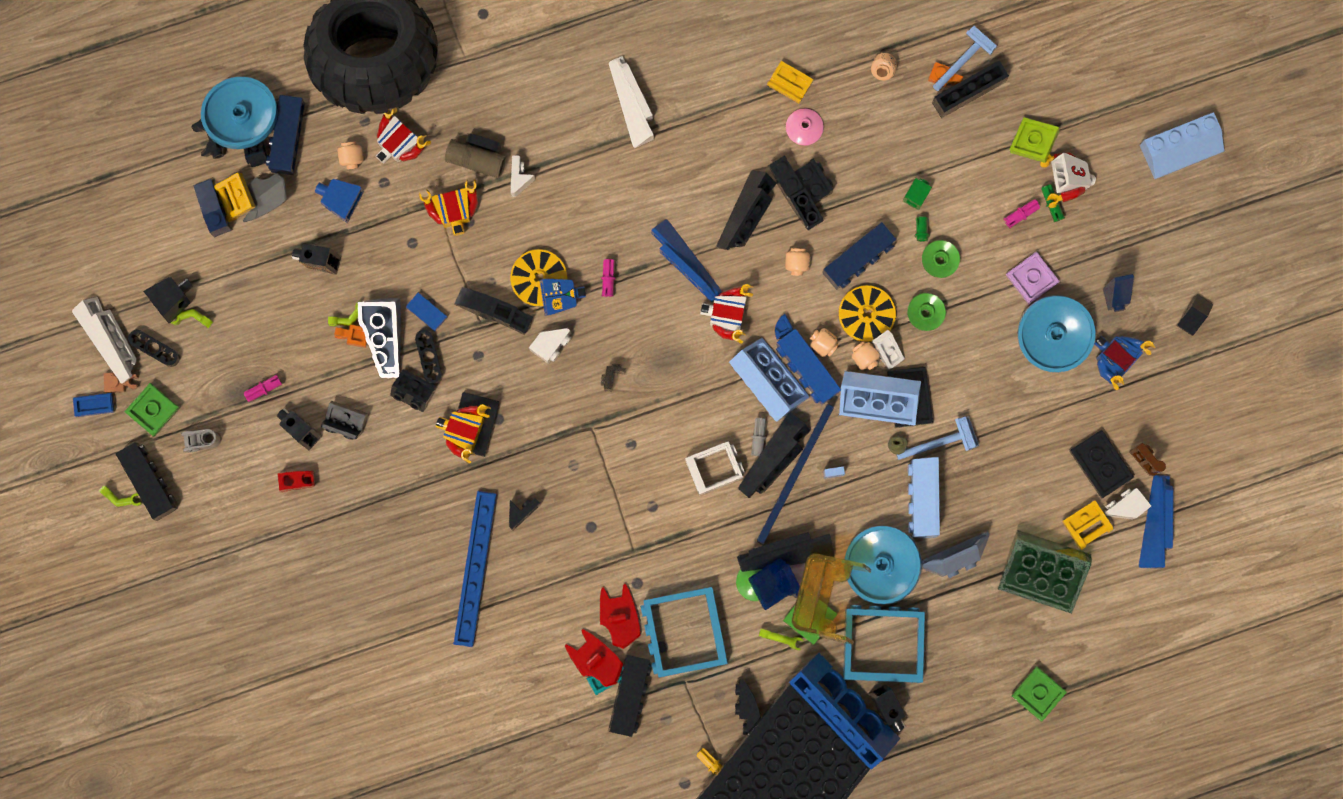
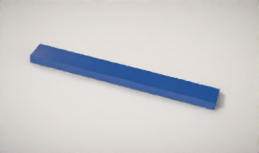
[453,491,497,647]

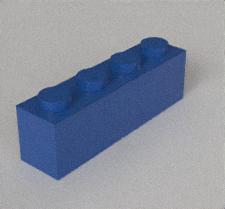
[776,329,841,406]

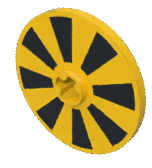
[510,249,567,306]
[838,285,896,342]

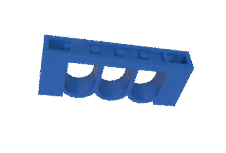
[789,653,900,770]

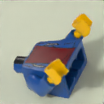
[1094,336,1156,390]

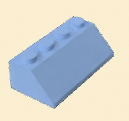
[1140,112,1224,179]
[729,338,809,422]
[839,371,921,425]
[908,457,940,538]

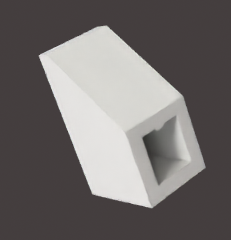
[529,328,571,364]
[1104,488,1151,520]

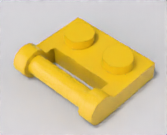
[214,172,255,222]
[1062,500,1114,550]

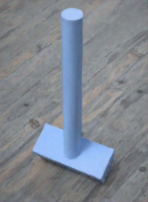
[933,26,997,91]
[897,416,979,460]

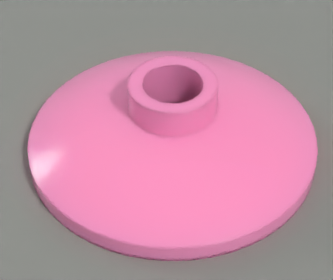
[786,109,824,146]

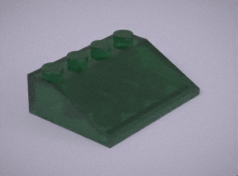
[998,530,1092,614]

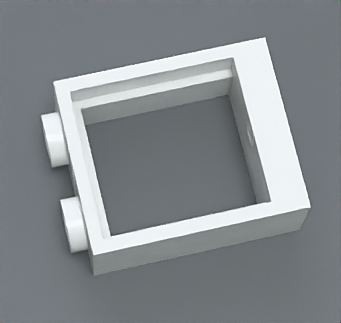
[685,441,745,496]

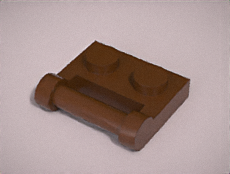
[1129,443,1166,476]

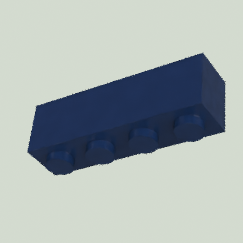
[266,95,305,175]
[822,222,897,290]

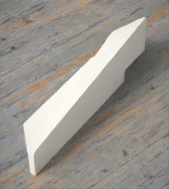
[609,56,654,148]
[72,297,136,383]

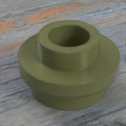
[888,436,907,455]

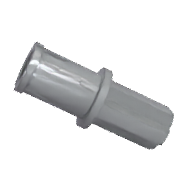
[751,418,766,456]

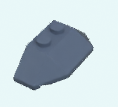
[922,531,990,578]

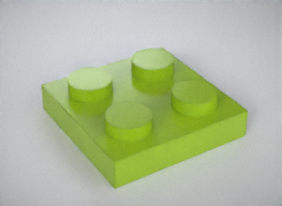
[1009,117,1060,163]

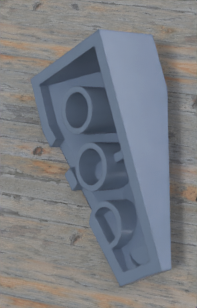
[357,298,401,378]

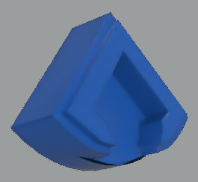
[775,314,794,340]

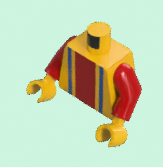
[419,179,478,236]
[436,404,491,463]

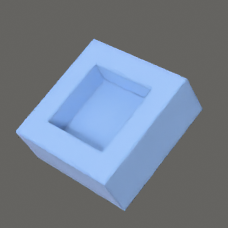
[823,467,845,479]

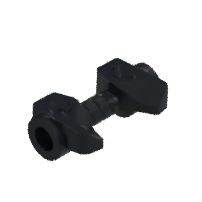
[191,119,224,159]

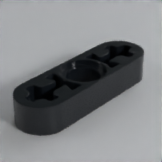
[128,330,180,367]
[415,330,442,385]

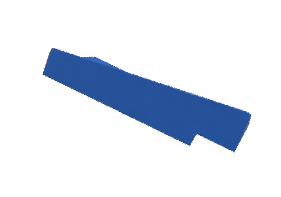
[651,220,722,302]
[1139,475,1173,569]

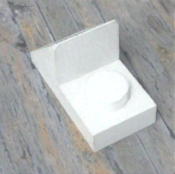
[511,156,535,197]
[873,330,904,370]

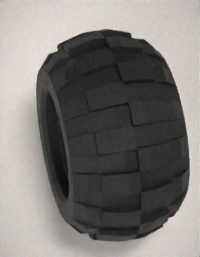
[303,0,439,114]

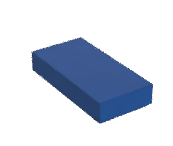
[406,293,448,332]
[73,393,114,417]

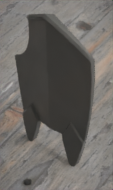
[243,173,287,222]

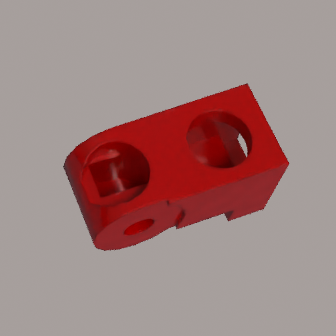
[277,471,315,492]

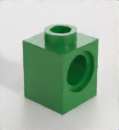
[903,178,932,210]

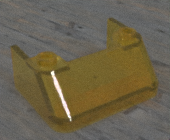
[792,554,871,645]

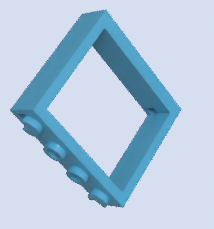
[640,587,727,678]
[843,605,925,683]

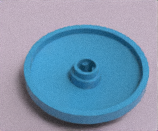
[201,77,278,149]
[1017,295,1095,372]
[844,526,922,604]

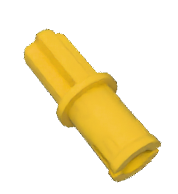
[697,748,722,775]

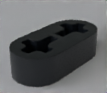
[465,133,502,154]

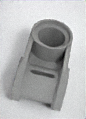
[181,429,221,453]

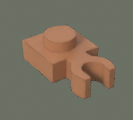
[104,373,138,393]

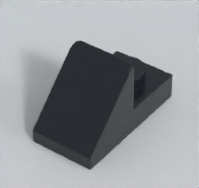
[244,141,267,167]
[509,498,541,531]

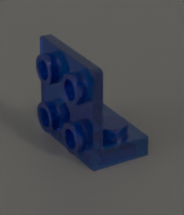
[748,558,805,610]

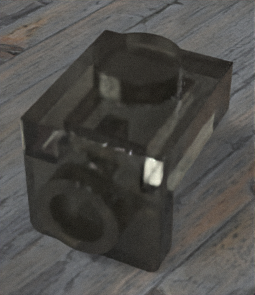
[601,363,626,392]

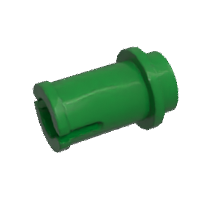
[915,217,930,242]

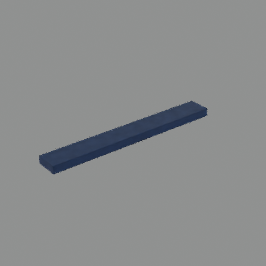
[756,404,834,545]

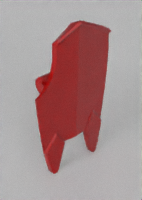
[600,584,641,649]
[565,629,623,687]

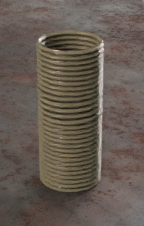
[445,139,506,179]

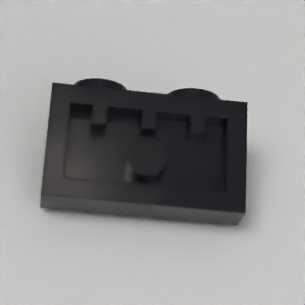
[794,158,834,204]
[390,369,437,412]

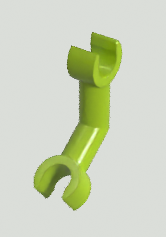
[328,300,361,326]
[171,309,213,328]
[99,486,143,507]
[759,629,803,650]

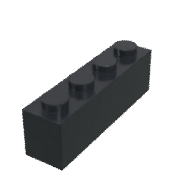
[932,60,1009,119]
[115,442,177,521]
[608,655,652,737]

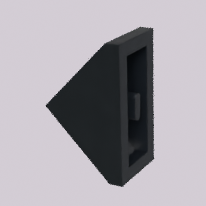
[1176,294,1213,336]

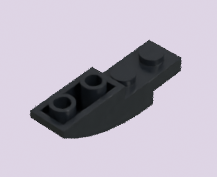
[768,155,824,230]
[454,287,533,335]
[735,680,761,735]

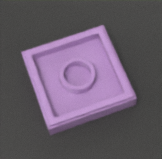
[1006,252,1060,305]

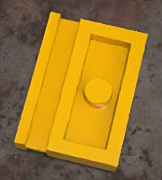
[767,61,813,104]

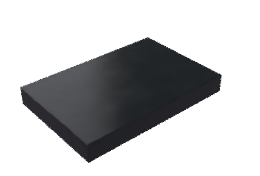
[887,366,933,428]
[458,392,500,457]
[1069,430,1134,499]

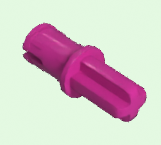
[1003,199,1040,229]
[601,259,616,297]
[244,375,282,402]

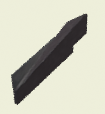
[716,170,777,250]
[738,412,810,498]
[737,532,835,572]

